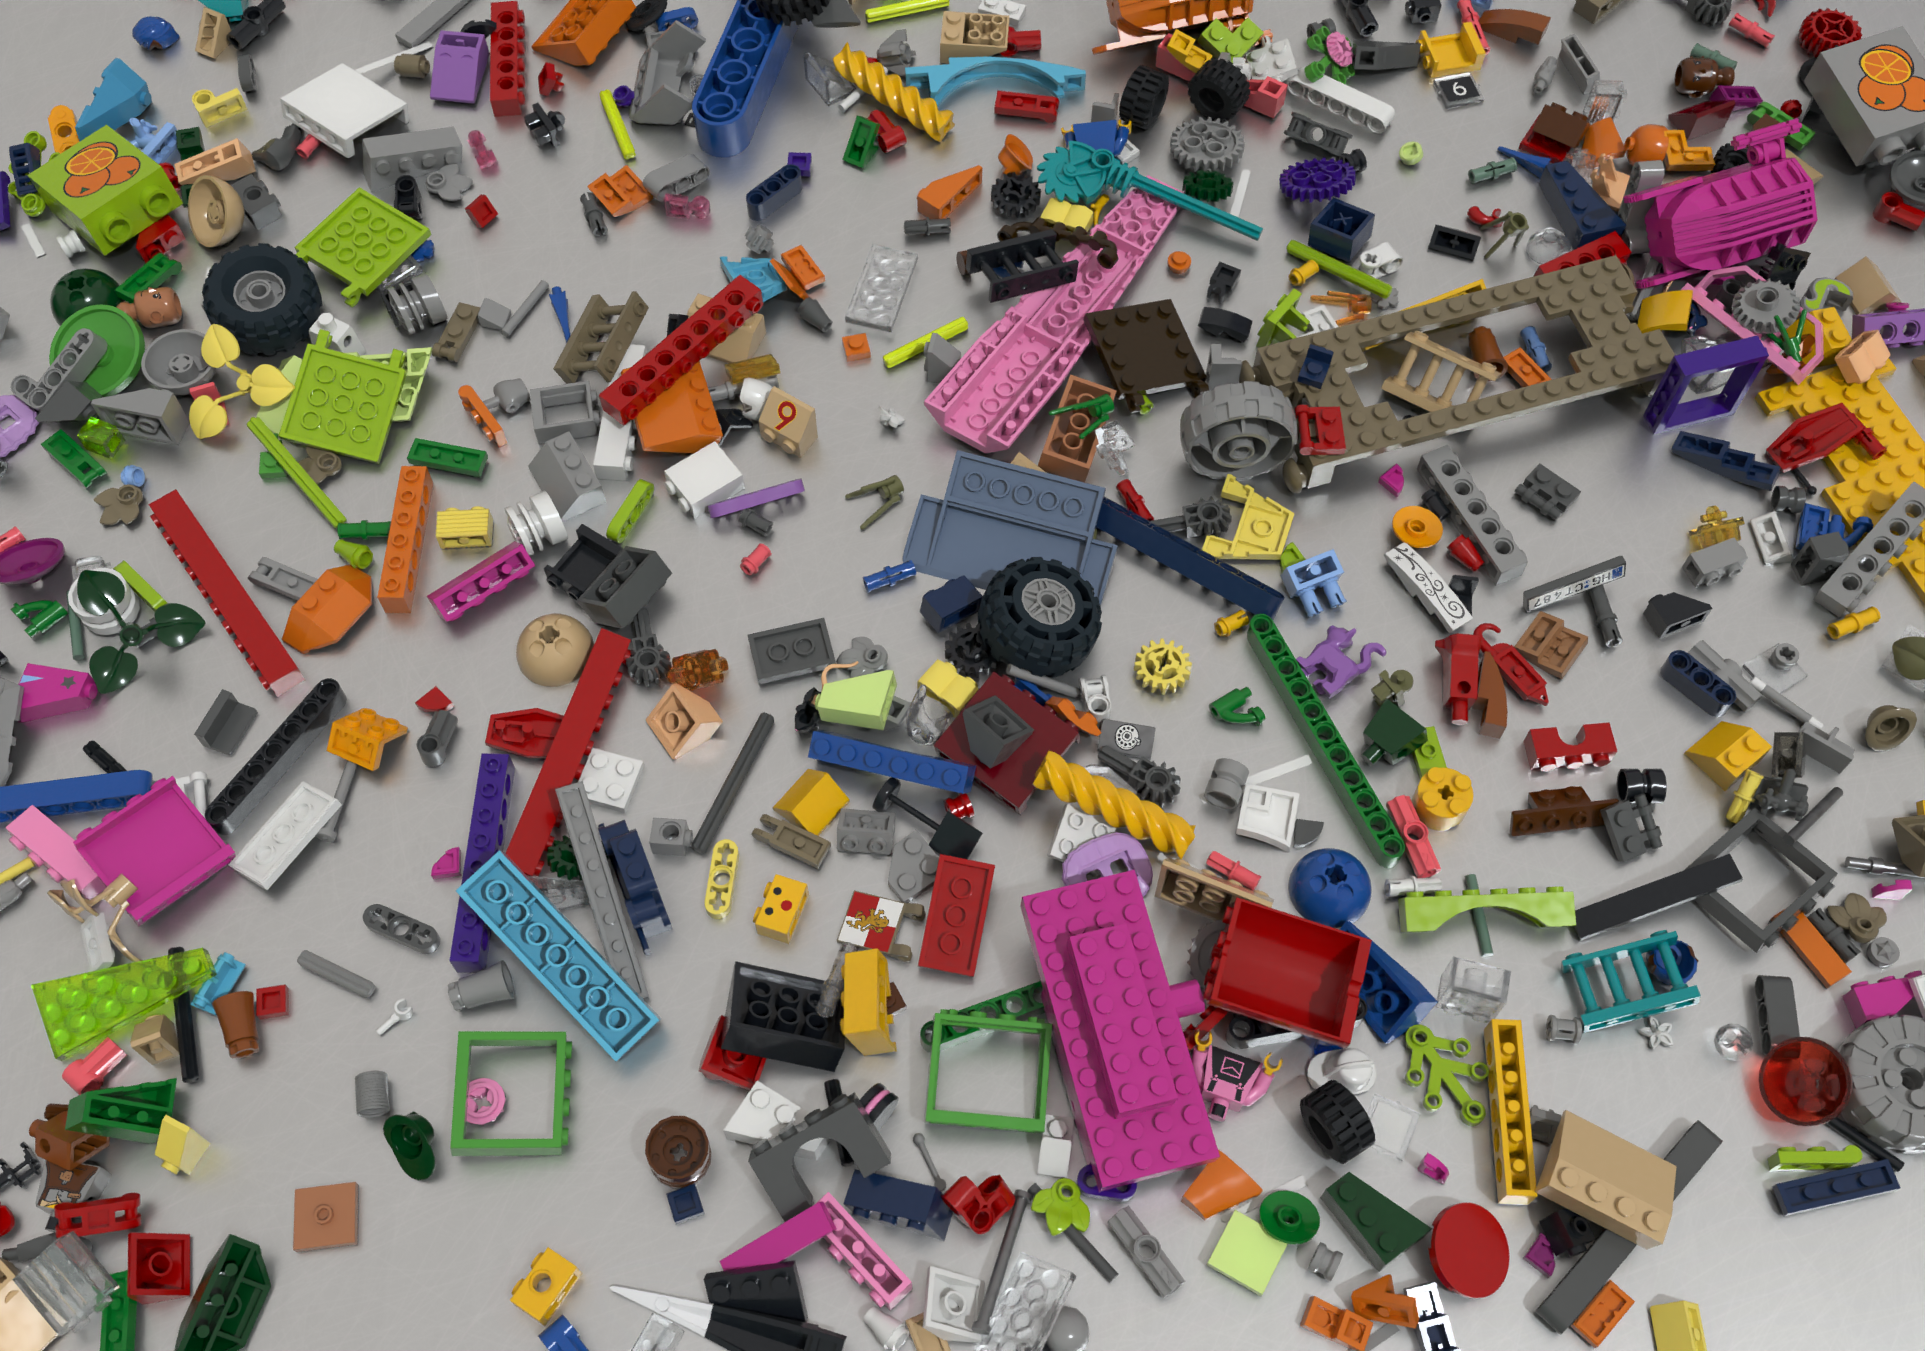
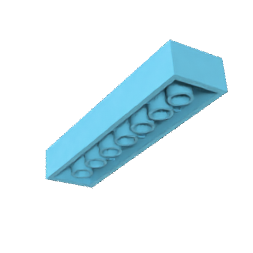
[456,850,661,1061]

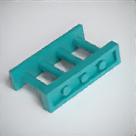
[1561,930,1701,1033]

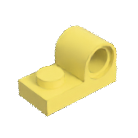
[192,88,248,128]

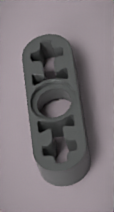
[363,904,440,954]

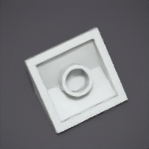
[923,1266,985,1343]

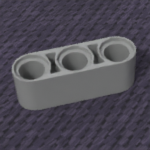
[643,154,710,202]

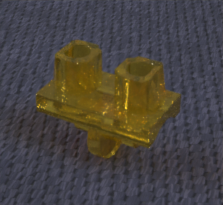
[1689,505,1745,549]

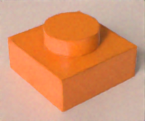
[842,333,871,362]

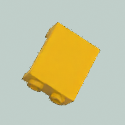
[1416,22,1486,78]

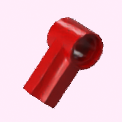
[1000,26,1041,57]
[867,109,907,153]
[1873,192,1925,231]

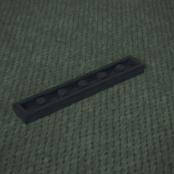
[1573,854,1743,941]

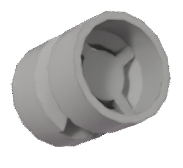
[1204,758,1249,809]

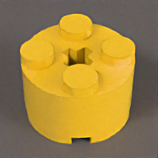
[1412,767,1473,831]

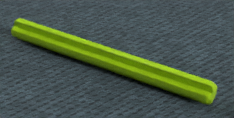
[247,417,347,528]

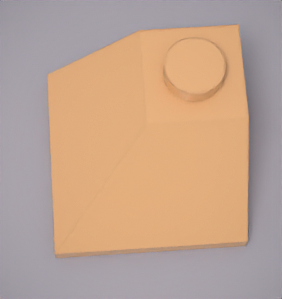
[646,683,723,759]

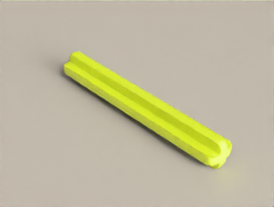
[865,0,950,23]
[599,89,636,160]
[883,317,968,368]

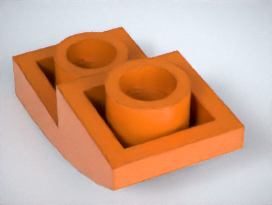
[1046,696,1101,736]

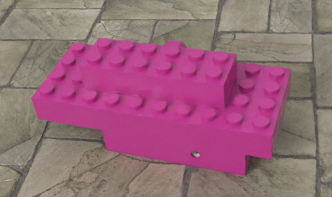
[1020,870,1220,1192]

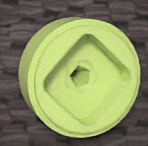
[1399,142,1423,165]

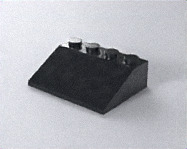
[721,961,845,1072]

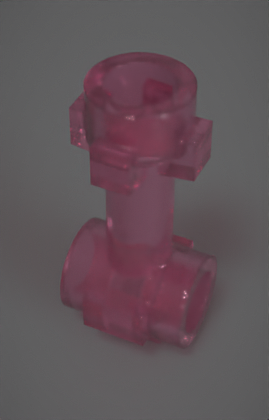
[467,130,498,169]

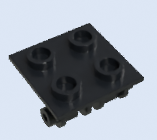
[1754,242,1811,290]

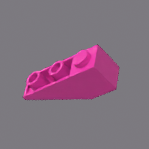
[1843,970,1923,1029]

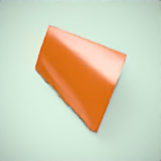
[1578,117,1626,169]
[1181,1150,1263,1221]

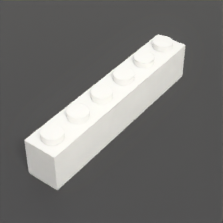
[593,344,647,481]

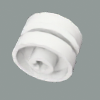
[68,568,140,635]

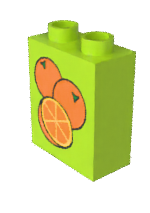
[27,125,183,256]

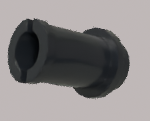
[1421,489,1451,521]

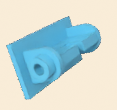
[191,952,246,1016]

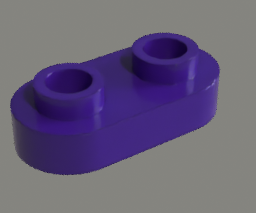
[1077,1164,1137,1202]

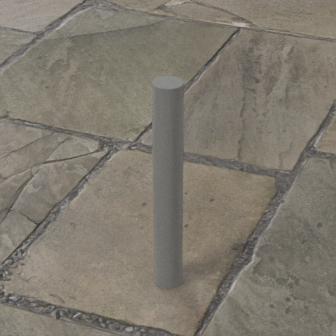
[501,280,549,337]
[1006,664,1080,698]

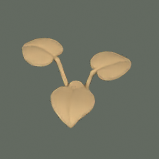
[47,874,154,967]

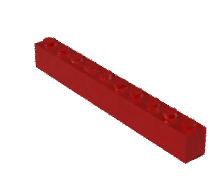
[148,489,305,697]
[506,628,631,880]

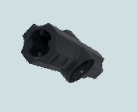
[226,0,286,50]
[1341,0,1379,38]

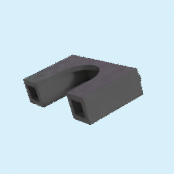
[748,1092,891,1222]

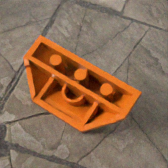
[282,565,372,654]

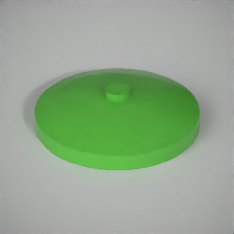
[49,304,145,397]

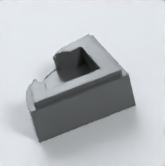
[1294,819,1324,848]

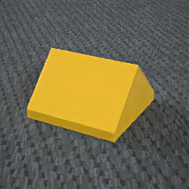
[773,769,850,836]

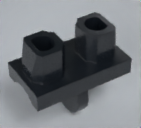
[524,103,565,147]

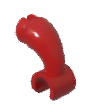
[1467,206,1503,228]

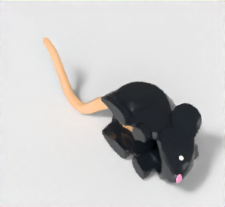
[795,661,859,734]

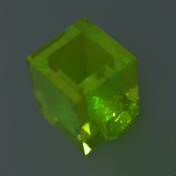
[77,417,126,459]

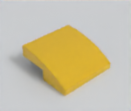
[1637,290,1693,334]

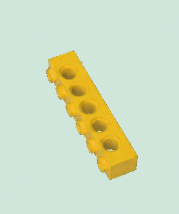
[1484,1019,1537,1205]

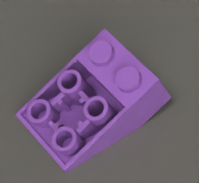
[430,30,490,103]

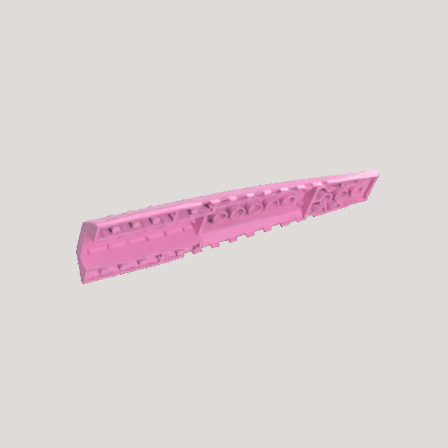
[924,175,1184,454]

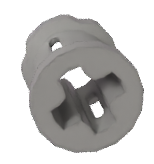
[1546,1015,1582,1044]

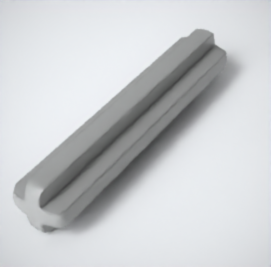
[297,950,376,998]

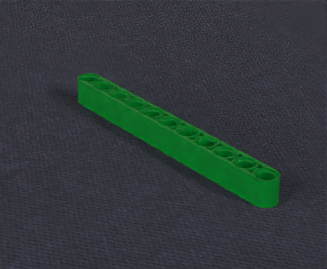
[1247,614,1405,868]

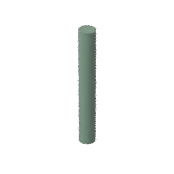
[66,590,84,661]
[1465,874,1494,957]

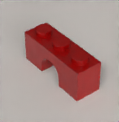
[1523,722,1618,772]

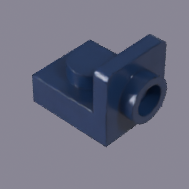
[1297,344,1334,389]

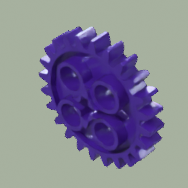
[1279,157,1356,203]

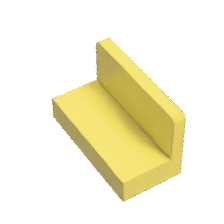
[1650,1300,1707,1351]

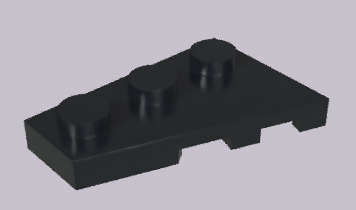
[704,1260,808,1322]

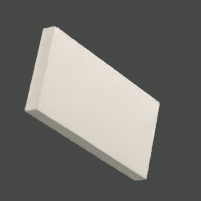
[228,781,342,890]

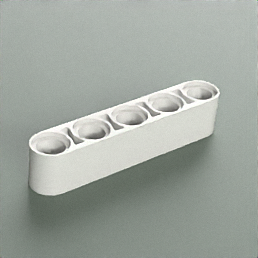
[1287,66,1395,134]

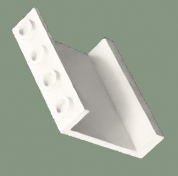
[280,63,409,158]

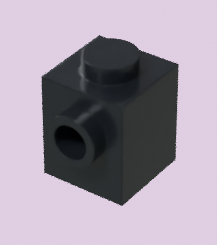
[1405,0,1442,24]
[1539,1208,1596,1257]

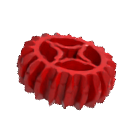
[1798,7,1863,58]

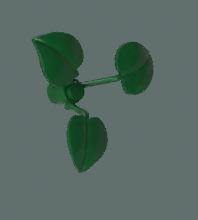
[77,570,206,694]

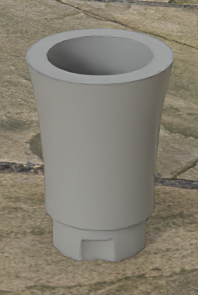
[448,960,515,1011]

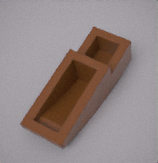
[1479,9,1551,45]
[1472,651,1508,739]

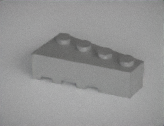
[362,126,462,192]

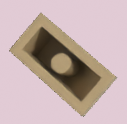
[130,1014,179,1065]

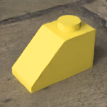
[155,1115,211,1175]

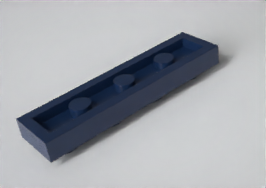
[1772,1159,1901,1216]

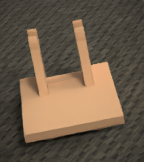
[1590,153,1630,212]

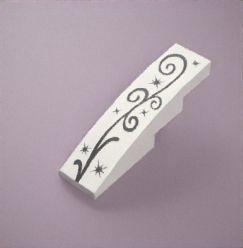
[1383,543,1473,634]

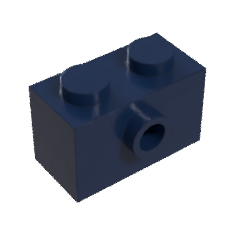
[920,575,983,633]

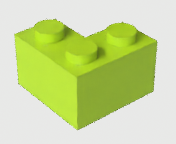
[1197,17,1264,63]

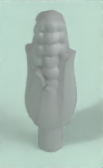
[1534,56,1557,94]
[0,872,33,913]

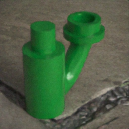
[10,600,68,638]
[1209,687,1266,726]

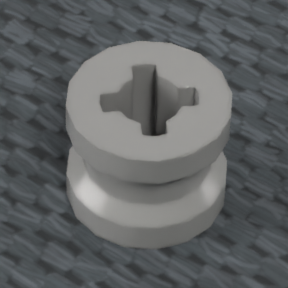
[1308,1242,1343,1281]

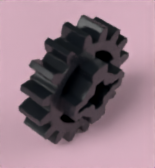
[991,172,1041,218]
[945,623,997,678]

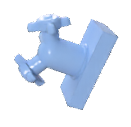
[125,118,177,164]

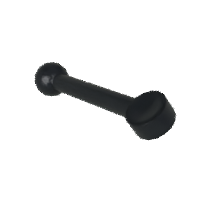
[1793,468,1817,496]

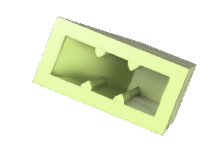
[815,670,897,730]

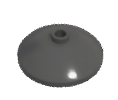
[1889,150,1925,206]

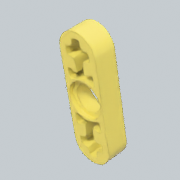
[704,839,739,919]

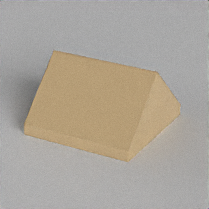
[1835,257,1901,315]

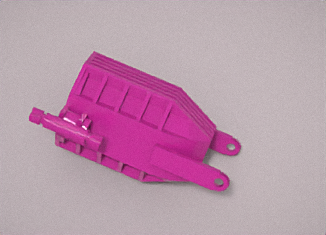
[1623,118,1818,289]

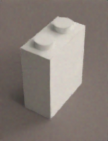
[664,441,745,519]

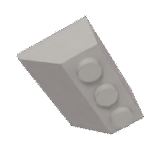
[528,431,606,522]

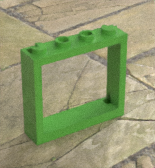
[924,1009,1052,1133]
[450,1031,572,1156]

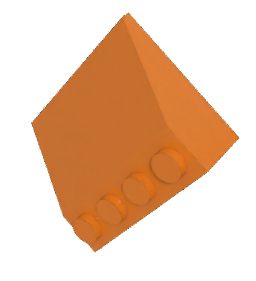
[531,0,636,66]
[621,361,723,453]

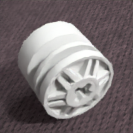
[504,490,568,556]

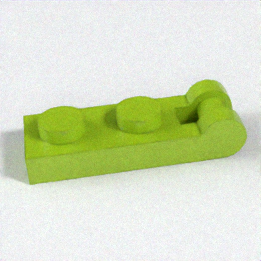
[1767,1145,1862,1171]

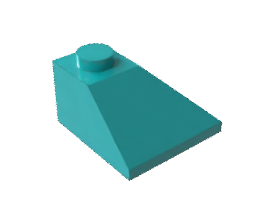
[198,0,248,22]

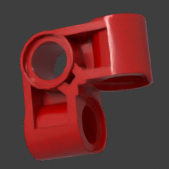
[941,1174,1016,1234]

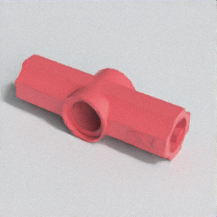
[1386,795,1441,878]

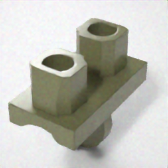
[1371,670,1413,707]

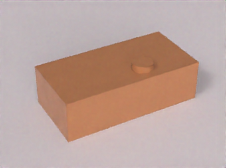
[1038,374,1117,482]

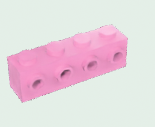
[5,805,106,900]
[816,1192,912,1311]

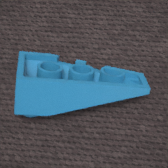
[75,58,152,141]

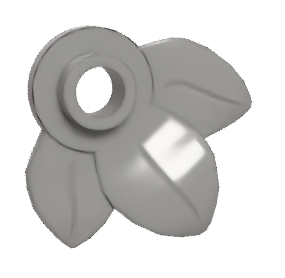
[426,164,473,201]
[836,637,888,678]

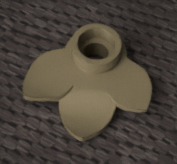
[298,446,342,484]
[94,484,143,525]
[1827,893,1887,943]

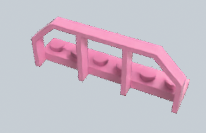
[1681,265,1824,385]

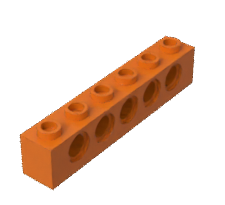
[377,466,434,613]

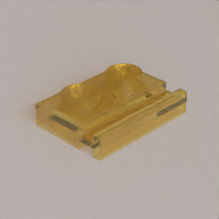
[724,354,781,384]

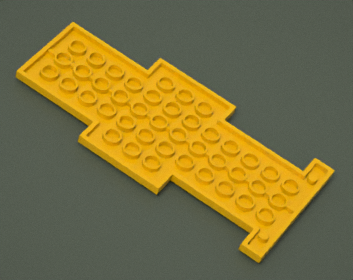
[1755,358,1925,605]

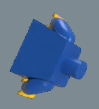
[1061,120,1132,158]

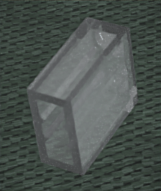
[12,1231,120,1337]

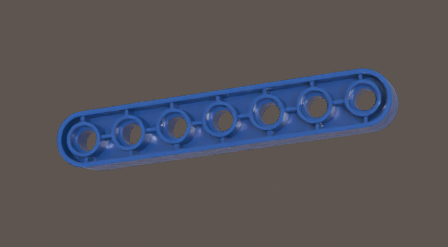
[692,0,799,158]

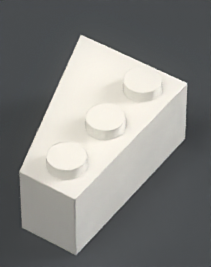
[723,1081,831,1161]

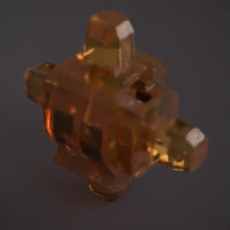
[667,649,729,691]

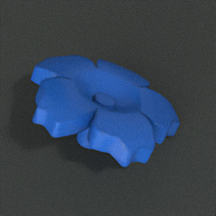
[409,240,434,262]

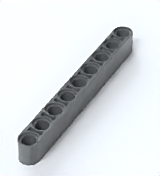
[1536,1120,1723,1335]

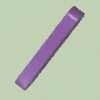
[707,478,805,518]

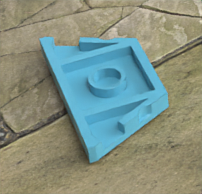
[720,256,786,302]

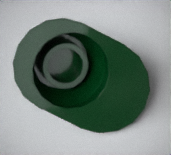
[383,1111,435,1180]

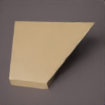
[195,7,231,58]

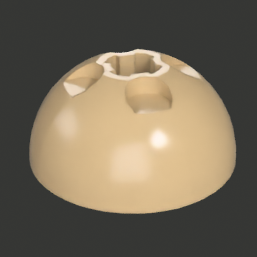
[188,175,244,247]
[516,613,594,687]

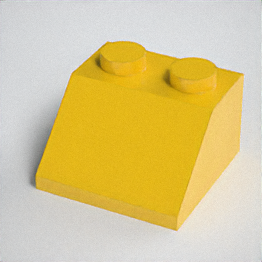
[1781,307,1852,368]
[1684,721,1772,791]

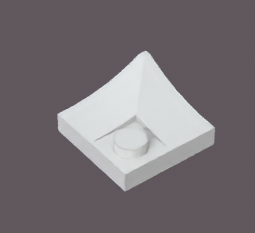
[1236,783,1300,852]

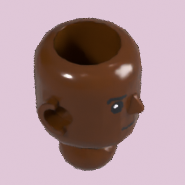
[1674,56,1735,98]

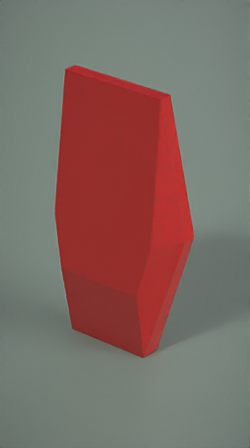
[1766,403,1864,473]
[485,708,564,758]

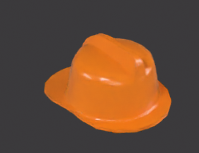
[998,134,1033,176]

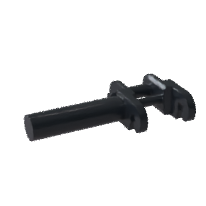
[0,1142,41,1189]

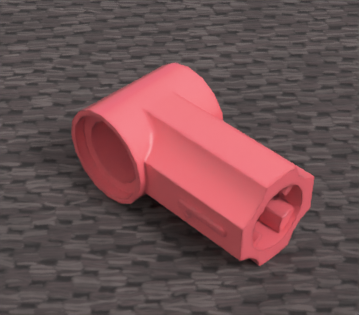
[62,1037,127,1095]

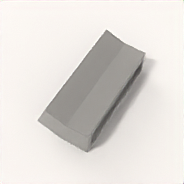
[1559,34,1600,94]

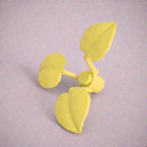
[189,324,295,439]

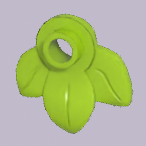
[1031,1178,1090,1236]

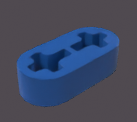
[655,7,698,32]

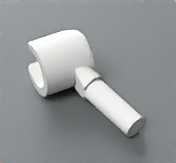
[376,999,413,1035]

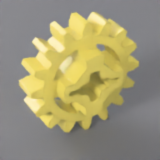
[1134,638,1192,695]

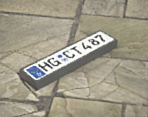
[1523,556,1626,613]

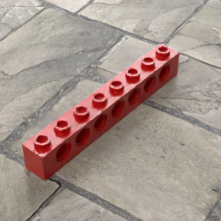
[599,275,764,426]

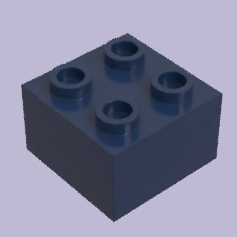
[1308,197,1375,262]

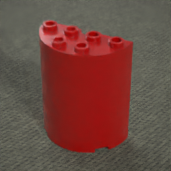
[1203,897,1372,1048]

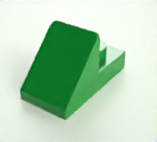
[842,116,880,168]

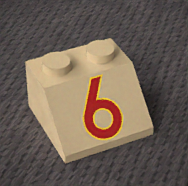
[759,386,818,458]

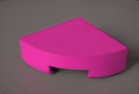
[1378,463,1404,498]
[431,847,461,879]
[1871,879,1912,900]
[1417,1153,1449,1184]

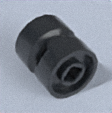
[1617,769,1667,804]

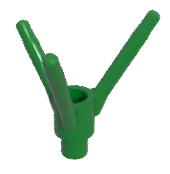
[1765,309,1807,362]

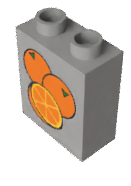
[1804,26,1925,166]

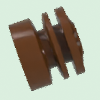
[645,1116,711,1188]

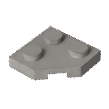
[888,830,939,903]

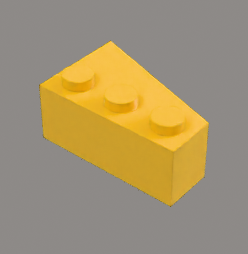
[840,948,897,1056]

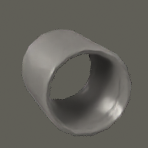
[355,1071,390,1117]

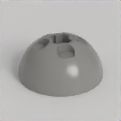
[141,329,216,395]

